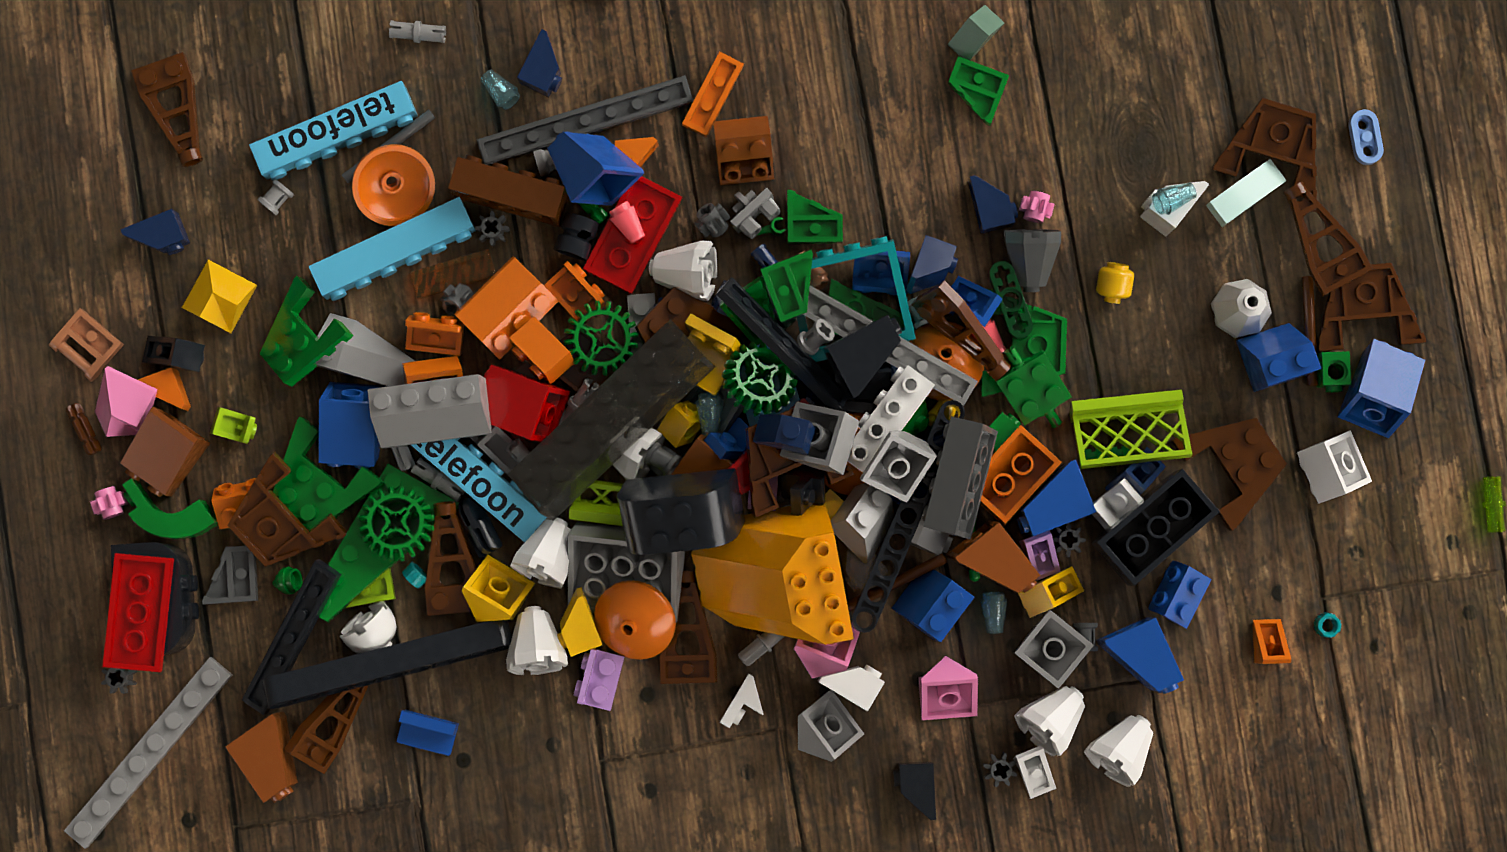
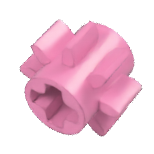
[1019,191,1055,223]
[90,486,128,520]

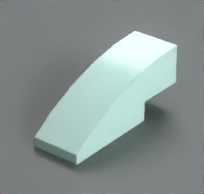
[1206,159,1287,227]

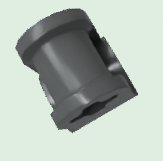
[644,442,683,476]

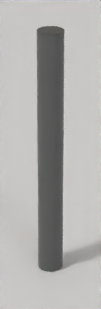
[342,109,435,183]

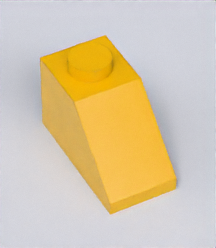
[1018,566,1084,618]
[557,587,602,657]

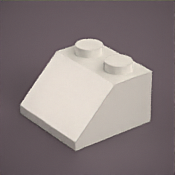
[1140,181,1209,237]
[1297,430,1372,504]
[817,664,885,711]

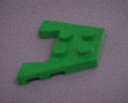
[260,275,353,387]
[981,289,1067,397]
[273,417,384,530]

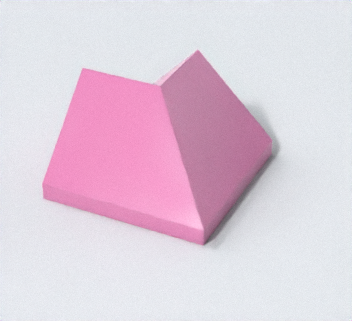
[95,366,158,437]
[793,627,860,678]
[918,656,978,720]

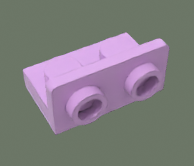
[574,649,625,711]

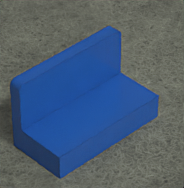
[397,710,459,756]

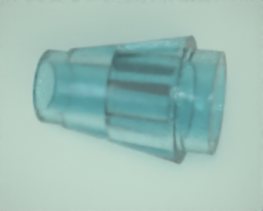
[481,70,520,110]
[1152,182,1197,215]
[695,392,723,435]
[980,592,1008,634]

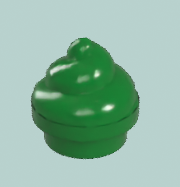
[272,567,303,595]

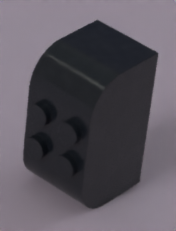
[617,468,745,555]
[1091,469,1220,586]
[111,542,199,655]

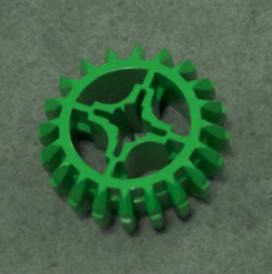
[563,301,639,376]
[722,341,798,417]
[358,486,435,561]

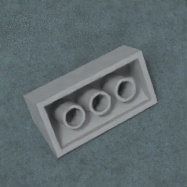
[368,374,492,449]

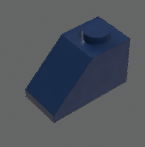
[517,29,562,98]
[967,175,1018,234]
[120,209,190,255]
[906,235,958,294]
[753,414,815,455]
[1105,447,1166,495]

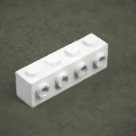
[848,365,935,472]

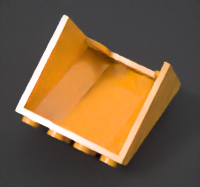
[691,503,854,645]

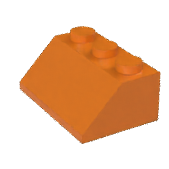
[454,256,559,360]
[980,425,1062,527]

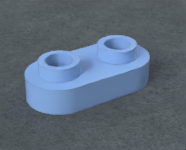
[1348,109,1384,165]

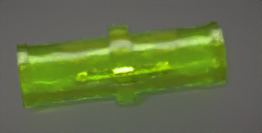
[1482,476,1506,533]

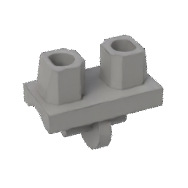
[730,188,780,239]

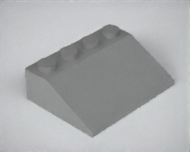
[568,521,685,622]

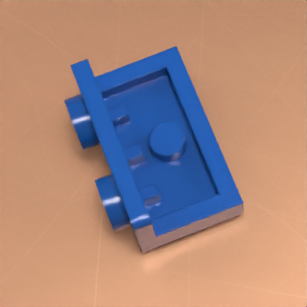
[852,251,910,295]
[948,276,1002,327]
[1148,560,1212,629]

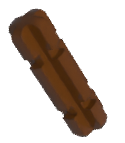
[66,403,102,455]

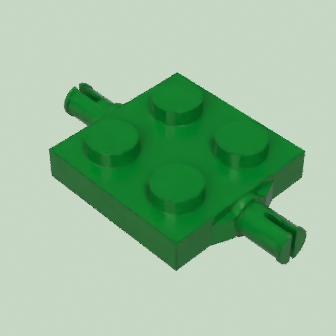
[996,346,1072,428]

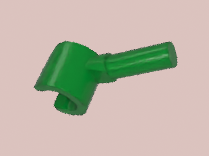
[756,217,786,236]

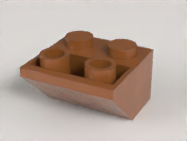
[713,116,774,185]

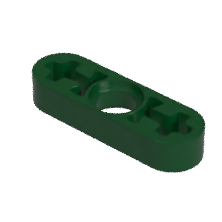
[988,261,1033,340]

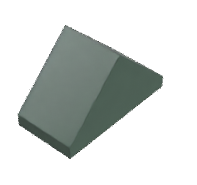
[948,5,1005,60]

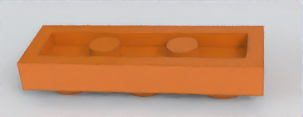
[682,51,744,138]

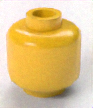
[1096,262,1134,304]

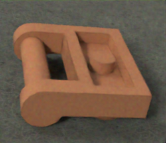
[49,308,124,382]

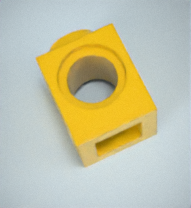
[657,400,707,448]

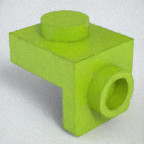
[210,407,257,444]

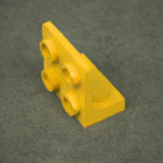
[669,314,741,395]

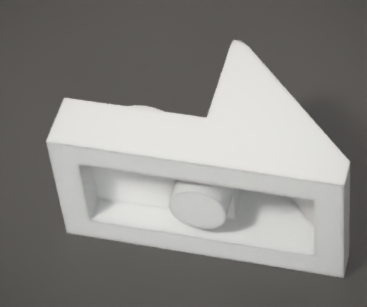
[1092,478,1143,529]
[720,673,764,728]
[1013,745,1056,799]

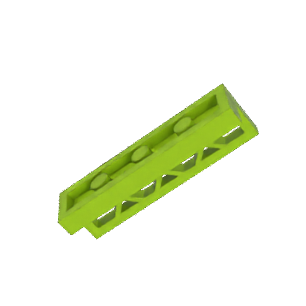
[569,478,623,526]

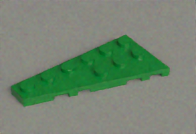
[319,464,459,623]

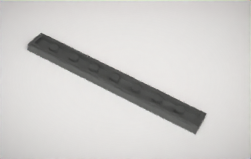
[477,75,693,166]

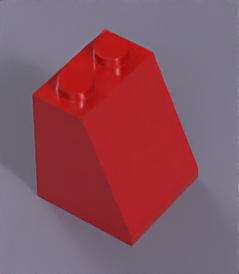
[484,365,570,443]

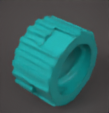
[402,562,427,589]
[1314,613,1342,638]

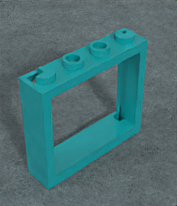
[796,236,916,362]

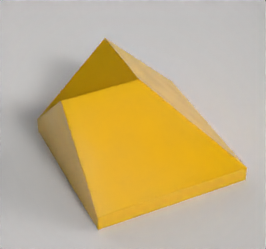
[182,260,257,333]
[461,555,535,622]

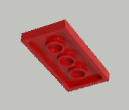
[583,176,683,295]
[102,553,174,672]

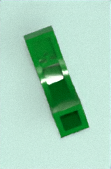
[122,478,218,539]

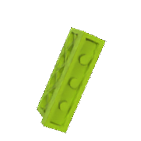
[1069,390,1192,469]

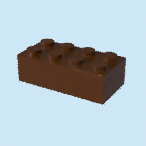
[448,155,569,227]

